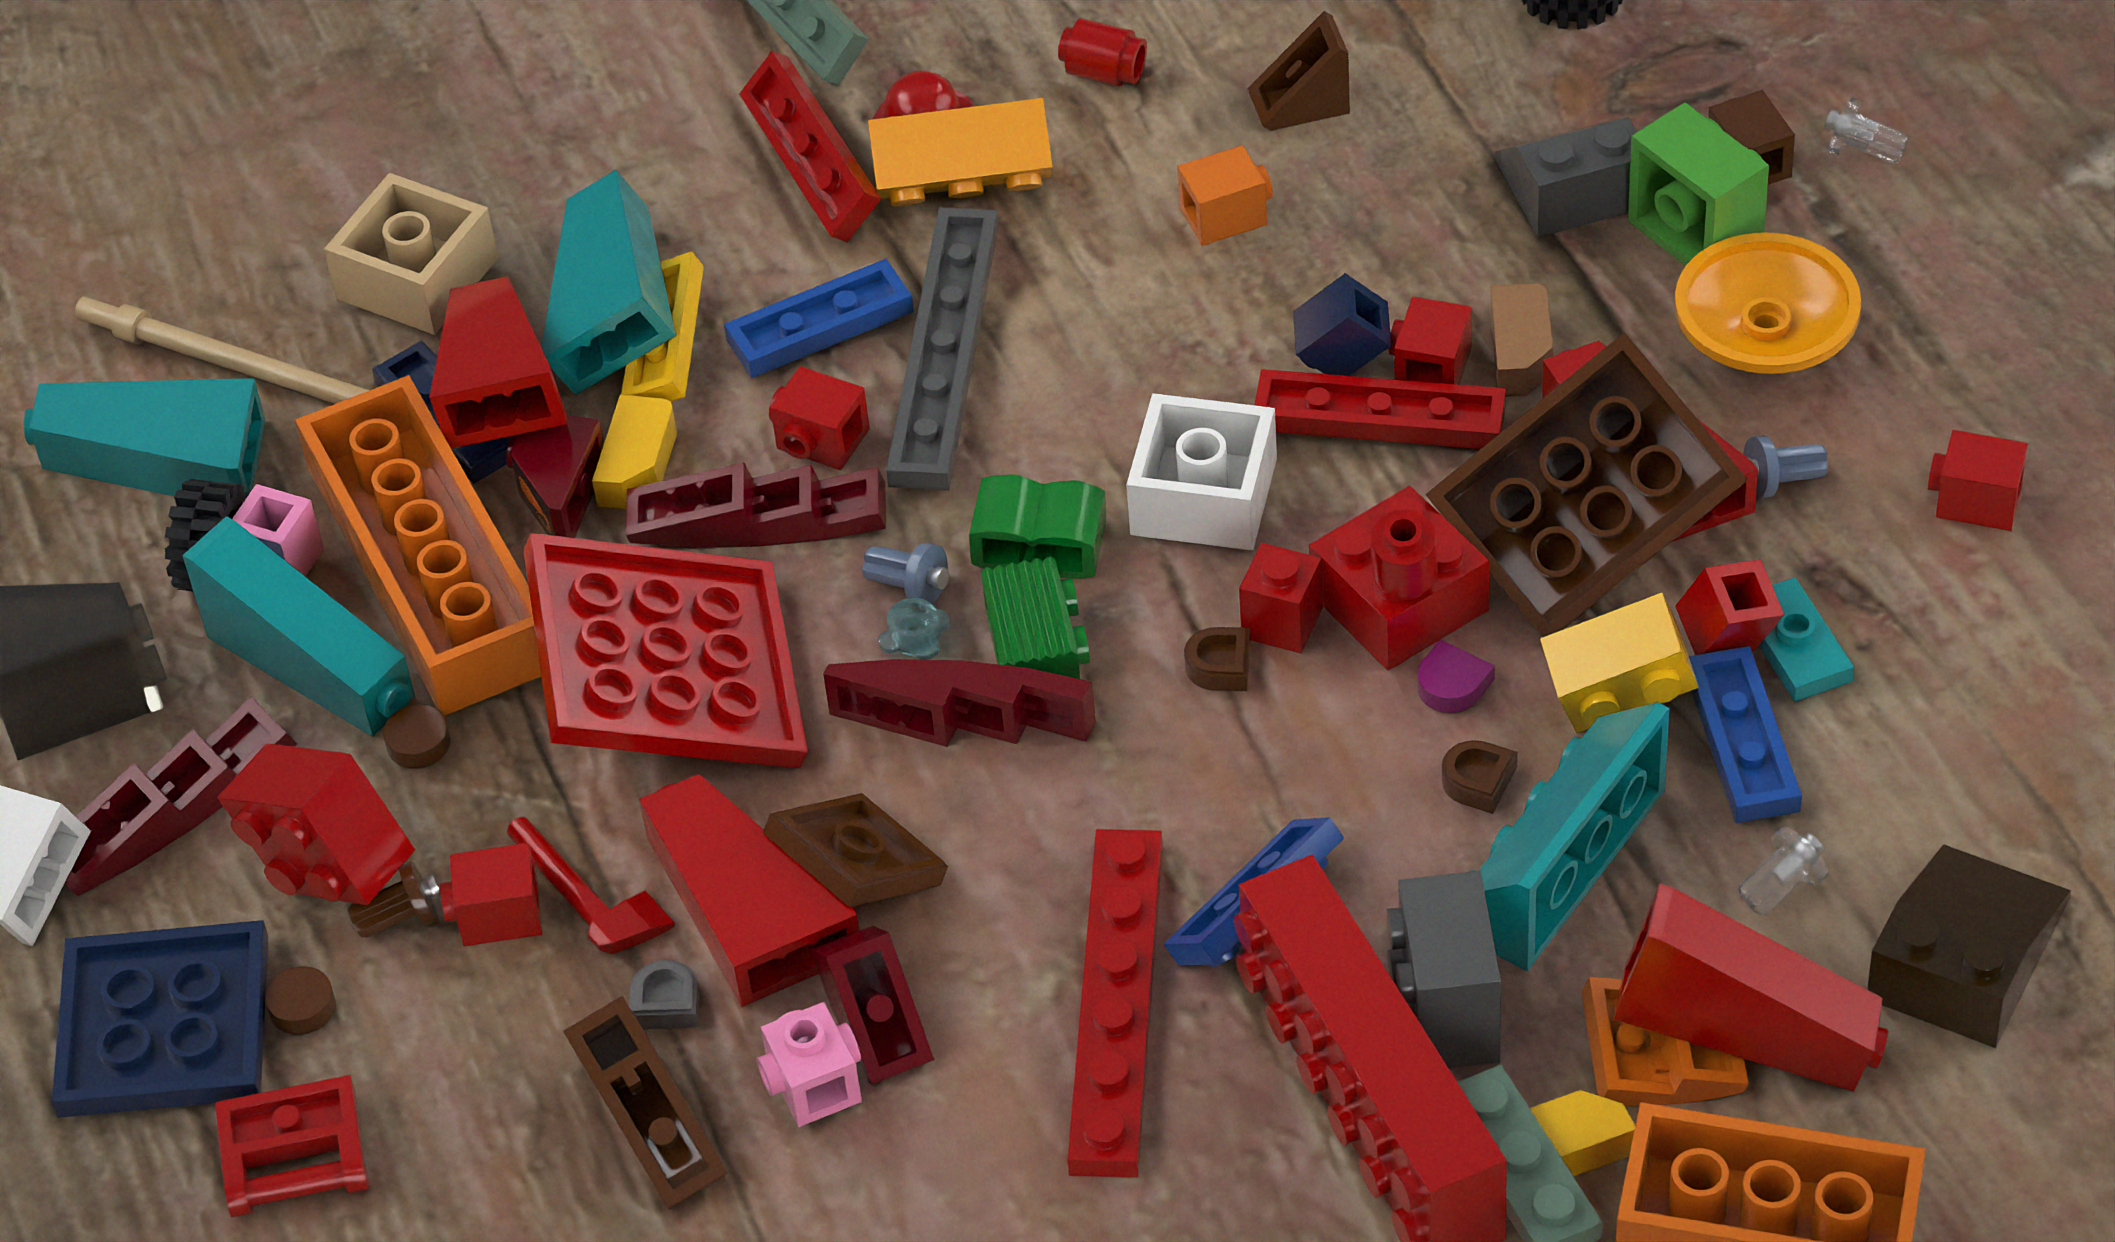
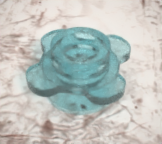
[878,598,950,660]

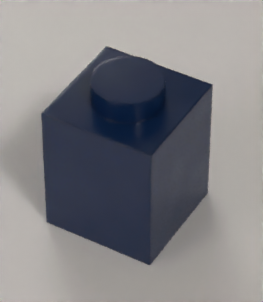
[1293,273,1392,376]

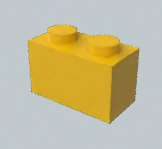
[1540,593,1699,734]

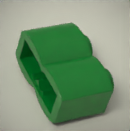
[969,474,1106,579]

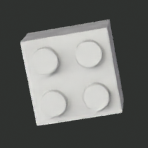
[1126,393,1277,551]

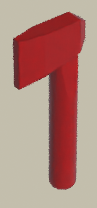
[507,817,675,954]

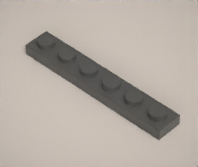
[886,208,999,490]

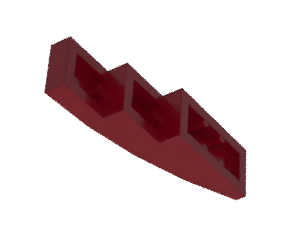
[626,462,886,548]
[823,659,1096,747]
[65,696,297,896]

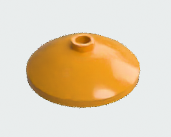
[1675,232,1861,374]

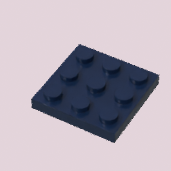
[52,920,269,1118]

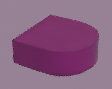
[1418,639,1495,713]

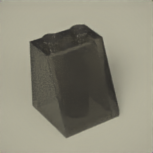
[0,582,167,761]

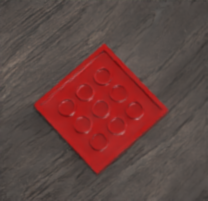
[523,533,808,769]

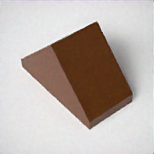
[1247,11,1350,131]

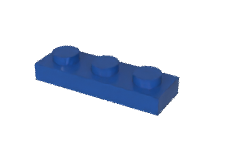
[724,259,914,378]
[1689,646,1802,823]
[1164,817,1344,967]

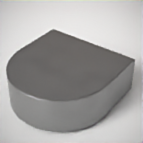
[629,960,700,1029]

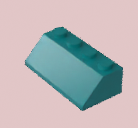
[1469,702,1669,972]

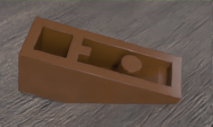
[563,995,729,1210]

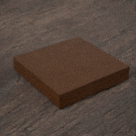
[763,793,948,907]

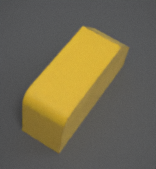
[592,395,677,509]
[1530,1090,1635,1177]

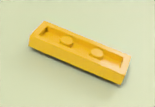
[621,251,704,402]

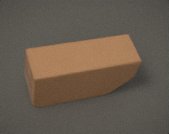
[1490,283,1553,396]

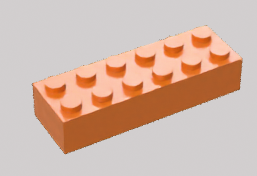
[295,375,541,716]

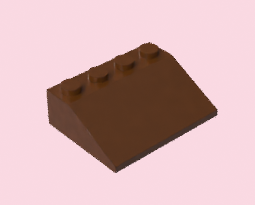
[1426,332,1748,637]

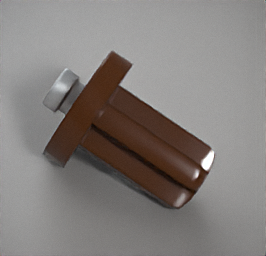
[348,861,441,938]

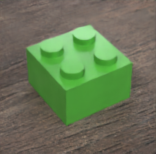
[1628,102,1769,266]

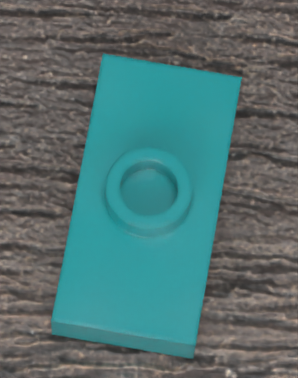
[1759,577,1854,702]

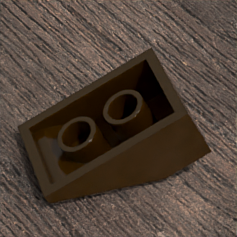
[1867,844,2071,1048]

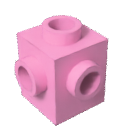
[756,1002,862,1127]

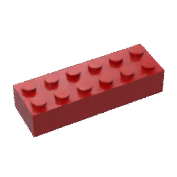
[1233,854,1507,1242]

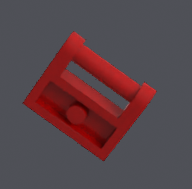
[215,1075,369,1218]

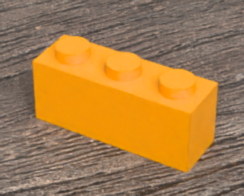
[868,98,1053,206]

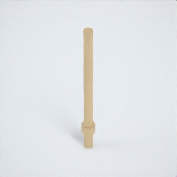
[75,296,369,404]

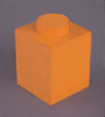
[1177,145,1273,246]

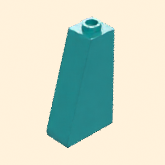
[541,170,676,395]
[24,378,266,496]
[182,516,415,737]

